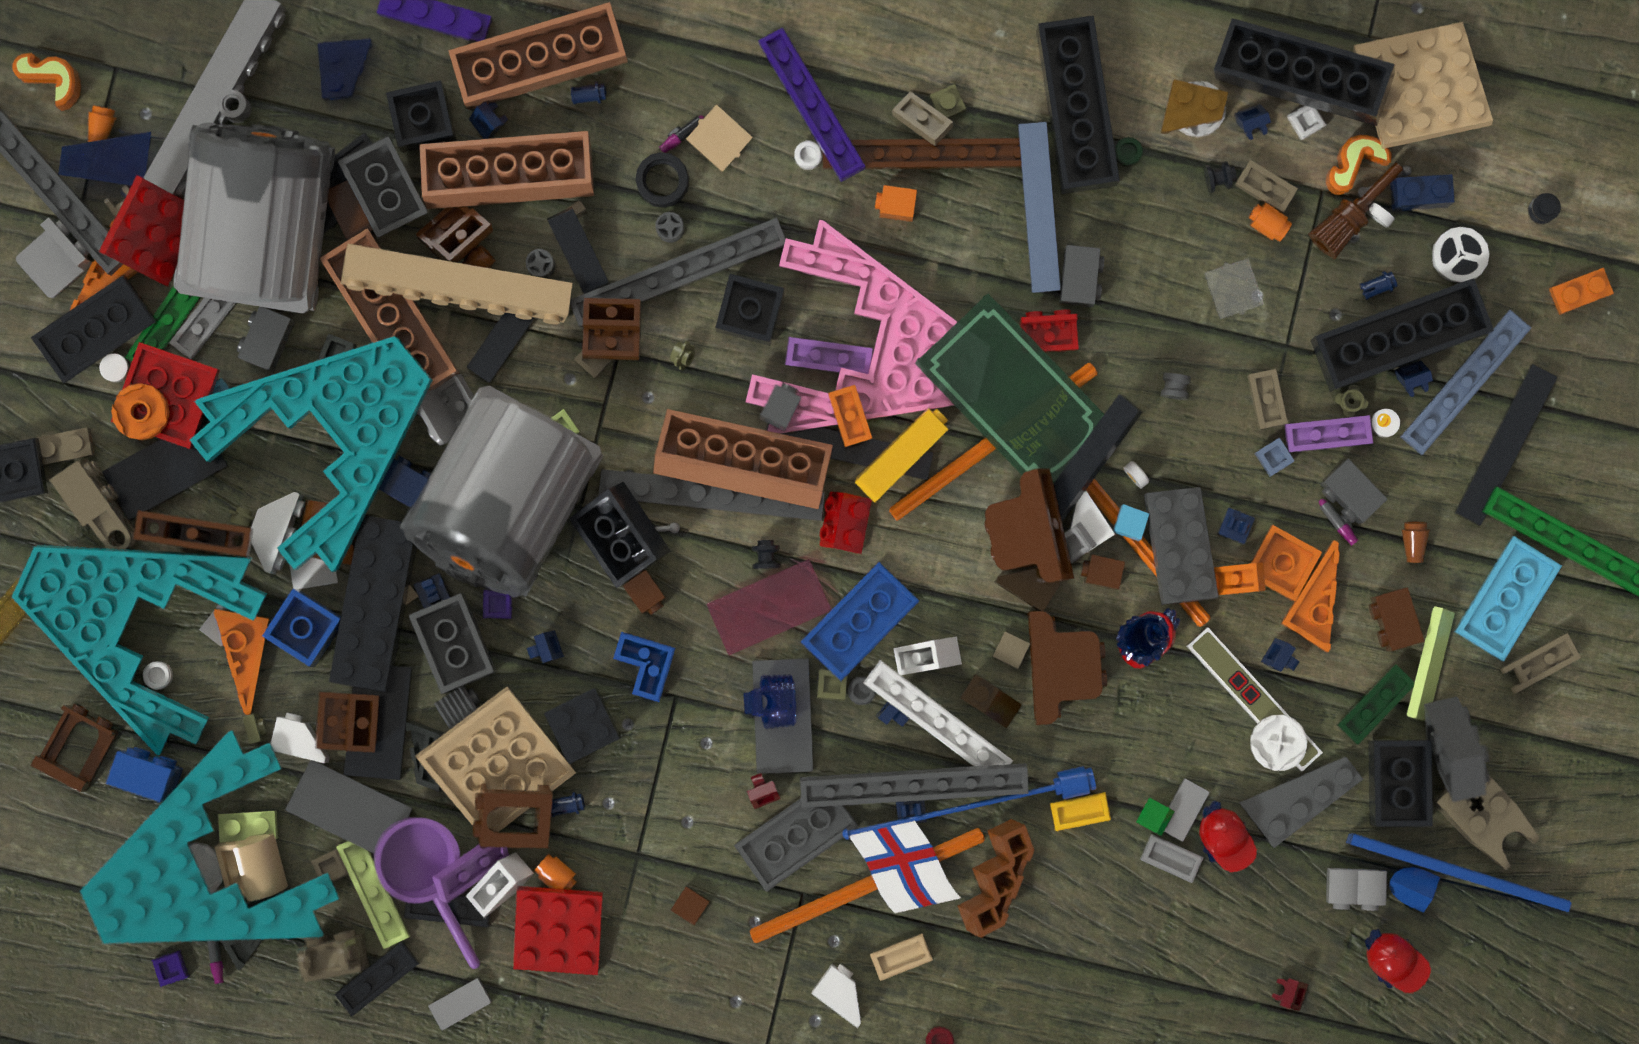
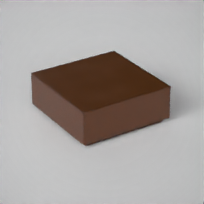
[671,886,710,925]

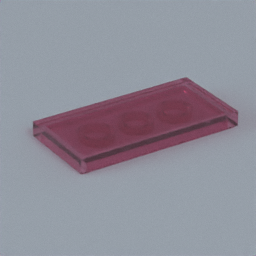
[706,559,831,655]

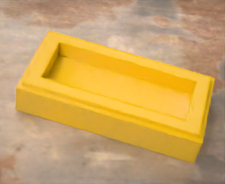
[1049,792,1111,831]

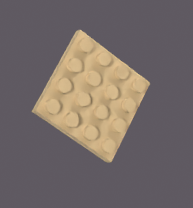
[1353,22,1493,149]
[416,686,576,832]

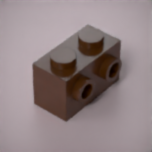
[1369,587,1425,652]

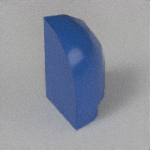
[1389,867,1440,913]

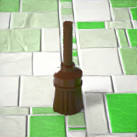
[1308,162,1403,260]

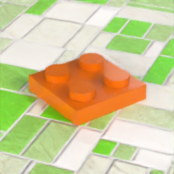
[1250,525,1322,602]

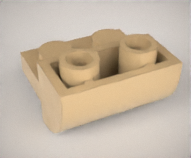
[214,833,288,902]

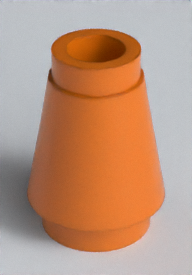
[88,105,116,148]

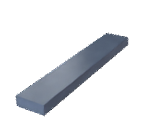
[1018,122,1060,293]
[1400,310,1531,455]

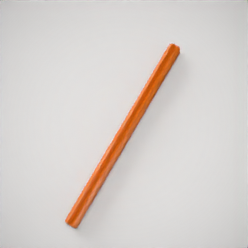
[889,363,1098,520]
[1039,427,1211,627]
[750,828,985,943]

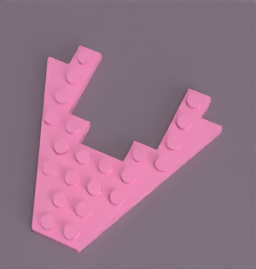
[745,220,990,434]

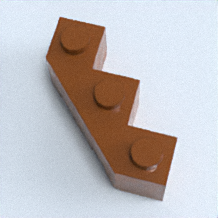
[957,819,1034,938]

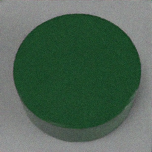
[1115,137,1143,166]

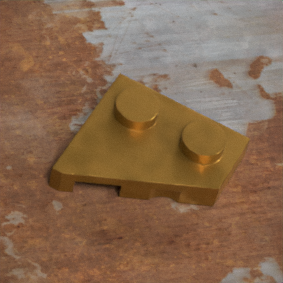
[1160,79,1228,134]

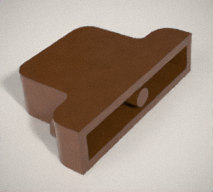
[984,468,1074,582]
[133,511,253,557]
[1028,611,1107,725]

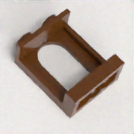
[30,703,119,792]
[473,783,553,848]

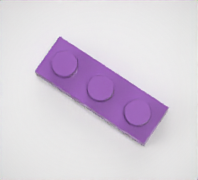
[785,337,873,374]
[1284,415,1373,453]
[433,845,509,903]

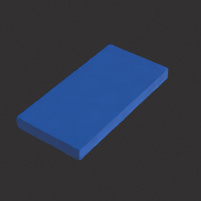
[800,562,919,681]

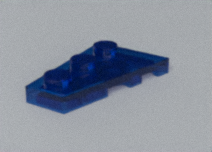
[58,132,151,186]

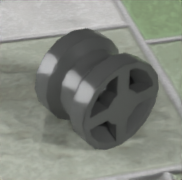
[655,212,684,243]
[526,249,555,278]
[1160,373,1191,400]

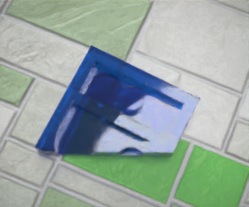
[317,38,373,100]

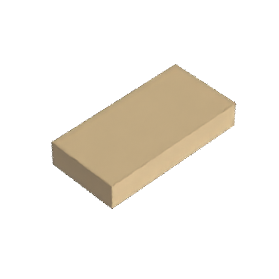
[870,933,933,981]

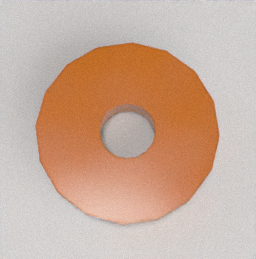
[111,383,170,440]

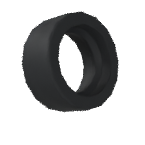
[635,152,689,208]

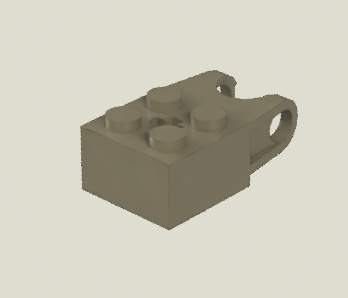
[50,459,137,549]
[1432,775,1540,870]
[297,929,369,982]

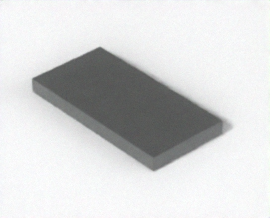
[752,659,813,774]
[285,760,413,854]
[734,798,859,892]

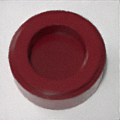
[925,1026,954,1044]

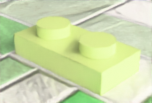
[218,810,278,843]

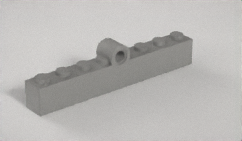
[144,0,286,198]

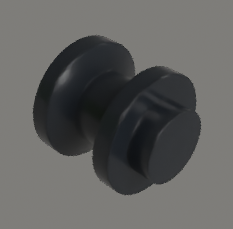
[1204,161,1237,193]
[1528,193,1561,224]
[752,540,781,569]

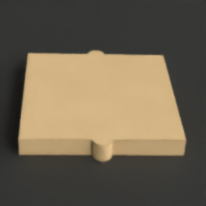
[686,105,753,172]

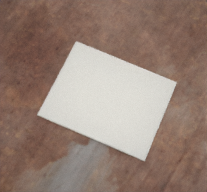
[290,558,338,589]

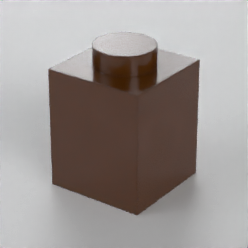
[1080,555,1125,590]
[623,570,666,615]

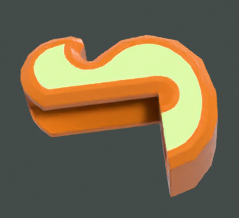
[12,53,81,111]
[1326,134,1392,195]

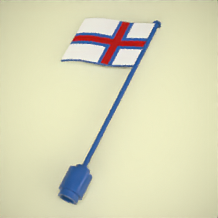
[842,766,1096,913]

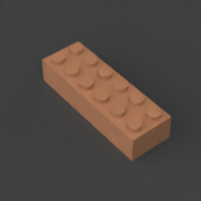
[448,2,628,110]
[420,131,594,209]
[320,228,460,391]
[653,409,833,509]

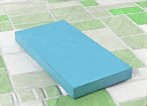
[1454,536,1562,661]

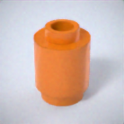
[1248,202,1292,242]
[534,854,577,890]

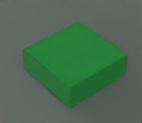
[1136,798,1175,836]

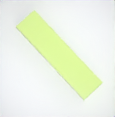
[1407,606,1455,721]
[336,841,410,949]

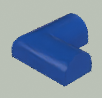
[613,632,676,702]

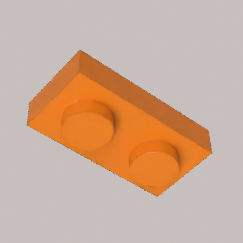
[1549,268,1614,315]
[828,385,872,447]
[1214,563,1266,595]

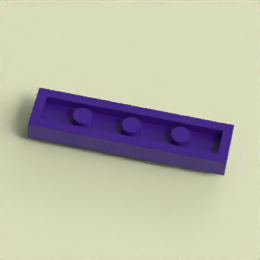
[377,0,492,42]

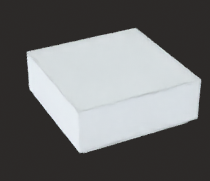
[1287,106,1326,141]

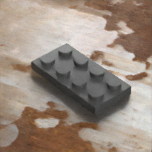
[1144,487,1219,606]

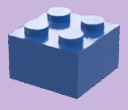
[262,588,341,667]
[106,747,183,802]

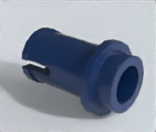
[571,81,607,105]
[1359,271,1398,300]
[551,792,585,817]

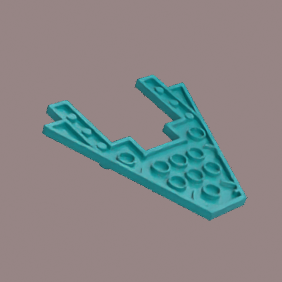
[190,336,433,572]
[12,545,267,755]
[80,730,340,944]

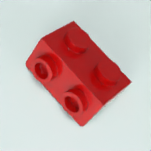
[1020,309,1079,354]
[819,492,872,554]

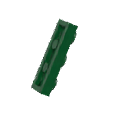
[1336,664,1415,745]

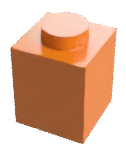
[875,185,917,222]

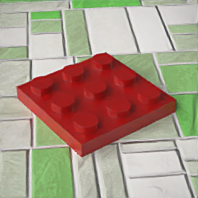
[99,176,184,287]
[111,342,220,449]
[513,886,603,975]

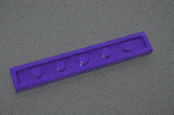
[758,27,865,182]

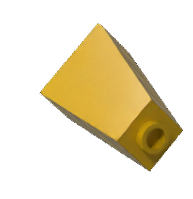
[855,407,948,503]

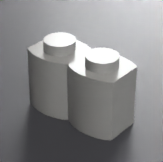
[1326,868,1387,911]

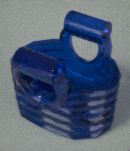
[743,674,797,730]

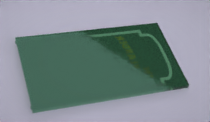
[915,293,1104,484]

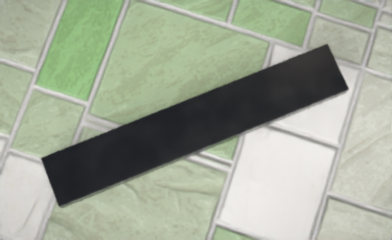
[1454,364,1557,526]
[1053,394,1143,522]
[766,423,933,480]

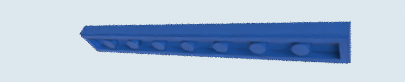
[1346,833,1571,912]

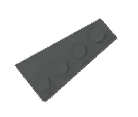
[1238,757,1363,848]

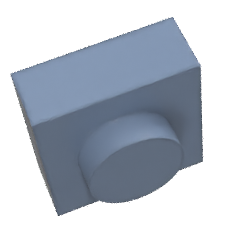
[1254,438,1294,477]

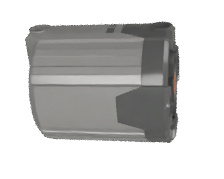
[174,122,335,313]
[400,386,604,597]

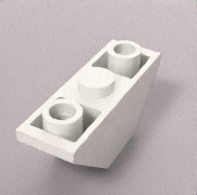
[251,492,306,574]

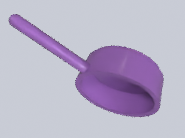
[374,817,480,969]

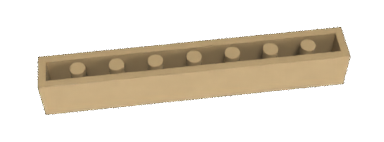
[341,244,572,324]

